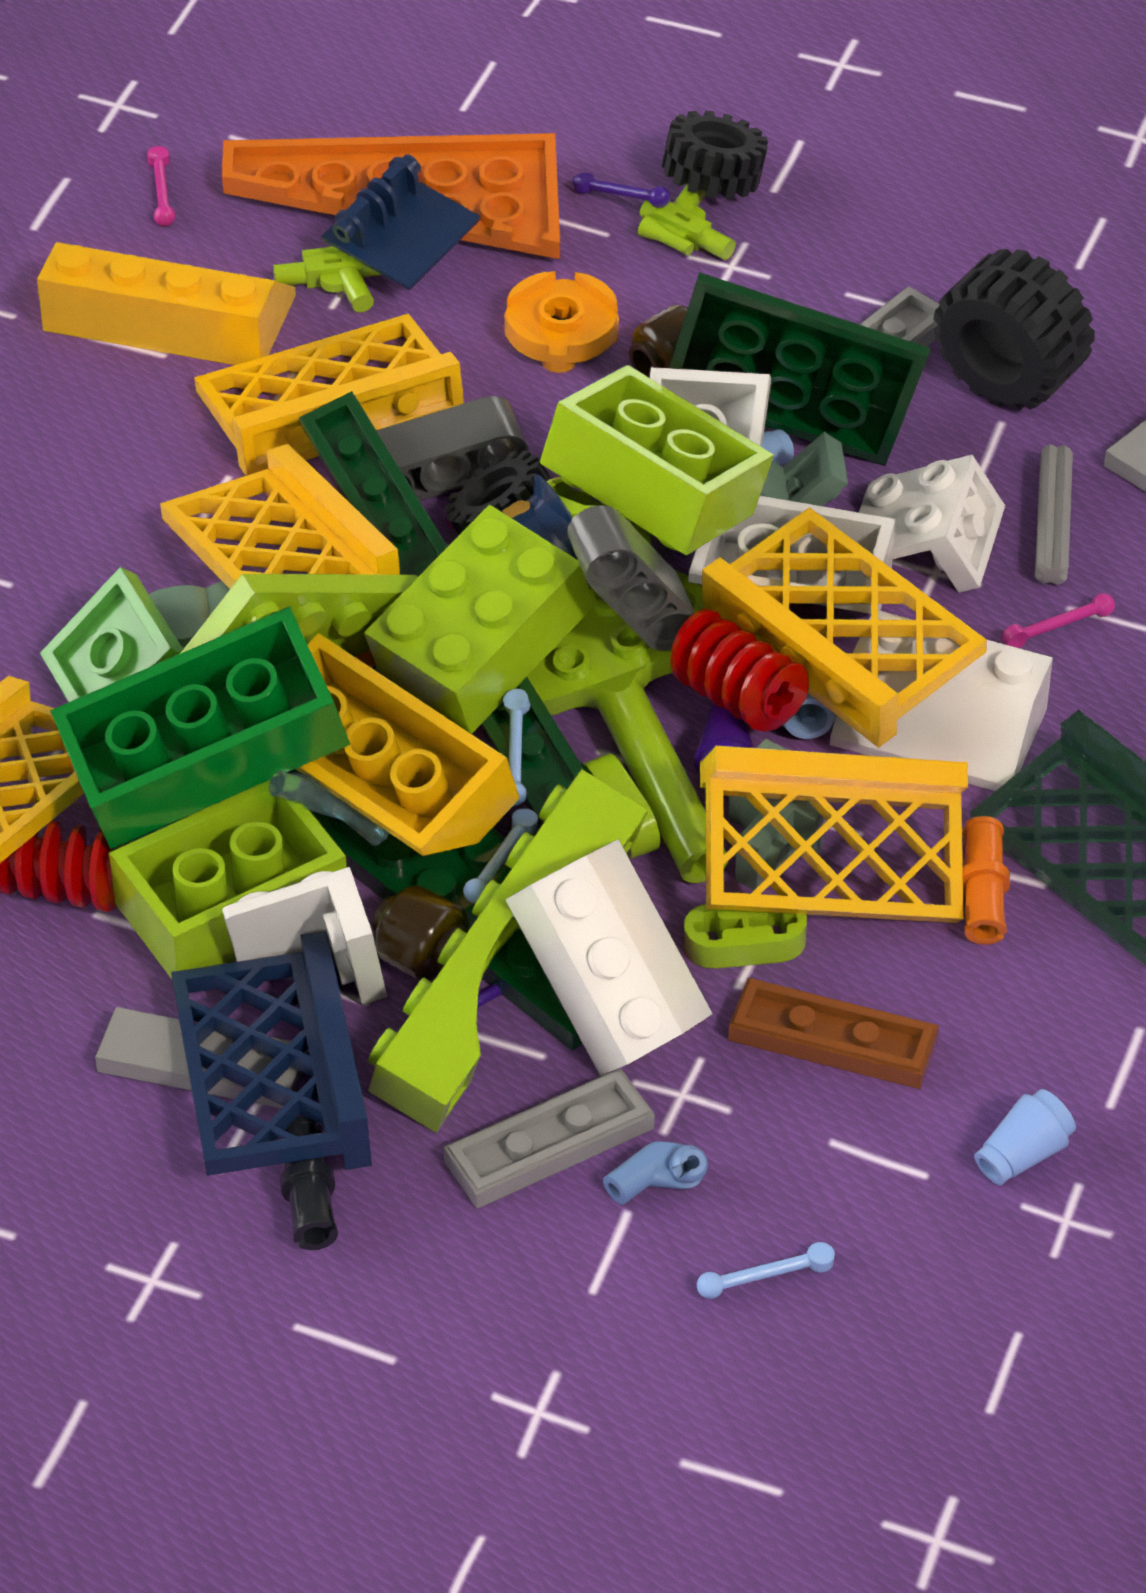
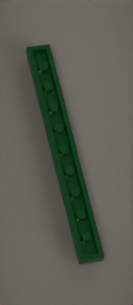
[299,391,585,827]

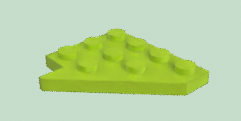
[180,574,418,657]

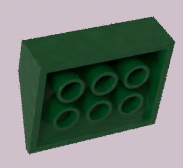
[669,272,931,466]

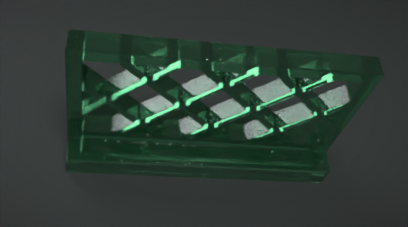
[970,709,1146,966]

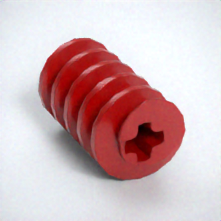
[670,608,809,732]
[0,811,131,912]

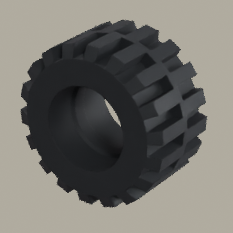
[933,249,1095,411]

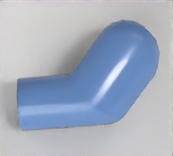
[603,1141,708,1205]

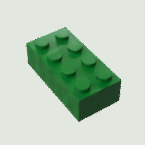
[50,606,351,849]

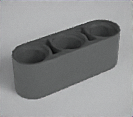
[376,396,528,501]
[567,505,695,651]

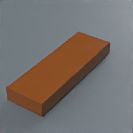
[728,977,939,1089]

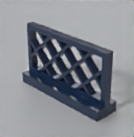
[171,931,372,1176]

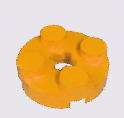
[504,271,619,373]

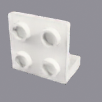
[859,455,1005,592]
[222,867,387,1005]

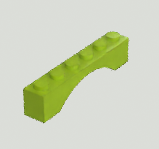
[368,769,648,1133]

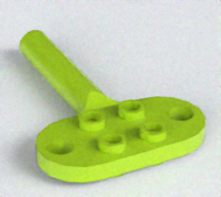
[527,569,728,883]

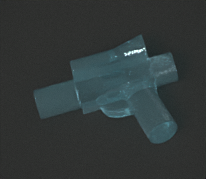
[269,771,389,846]

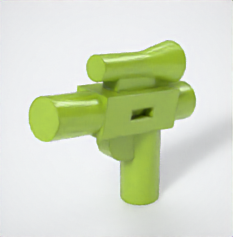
[638,184,736,260]
[273,246,380,312]

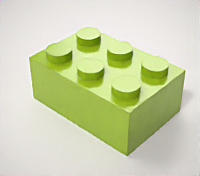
[540,365,774,555]
[364,504,595,734]
[109,775,347,979]

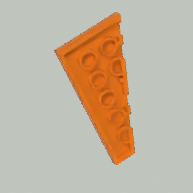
[222,133,560,260]

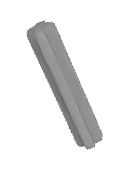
[1035,444,1073,585]

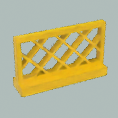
[194,313,464,476]
[160,444,400,589]
[702,507,987,748]
[0,675,84,863]
[700,746,968,923]

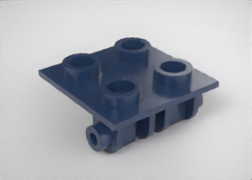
[321,154,481,291]

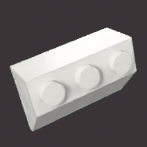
[688,496,895,614]
[830,610,1053,795]
[506,839,712,1076]

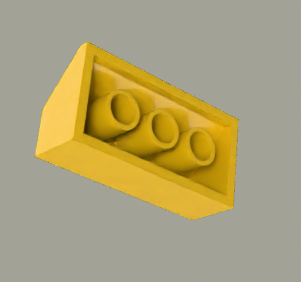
[37,242,296,365]
[296,633,520,856]

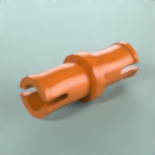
[962,816,1010,945]

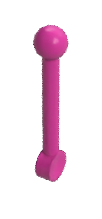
[147,146,176,227]
[1001,593,1115,648]

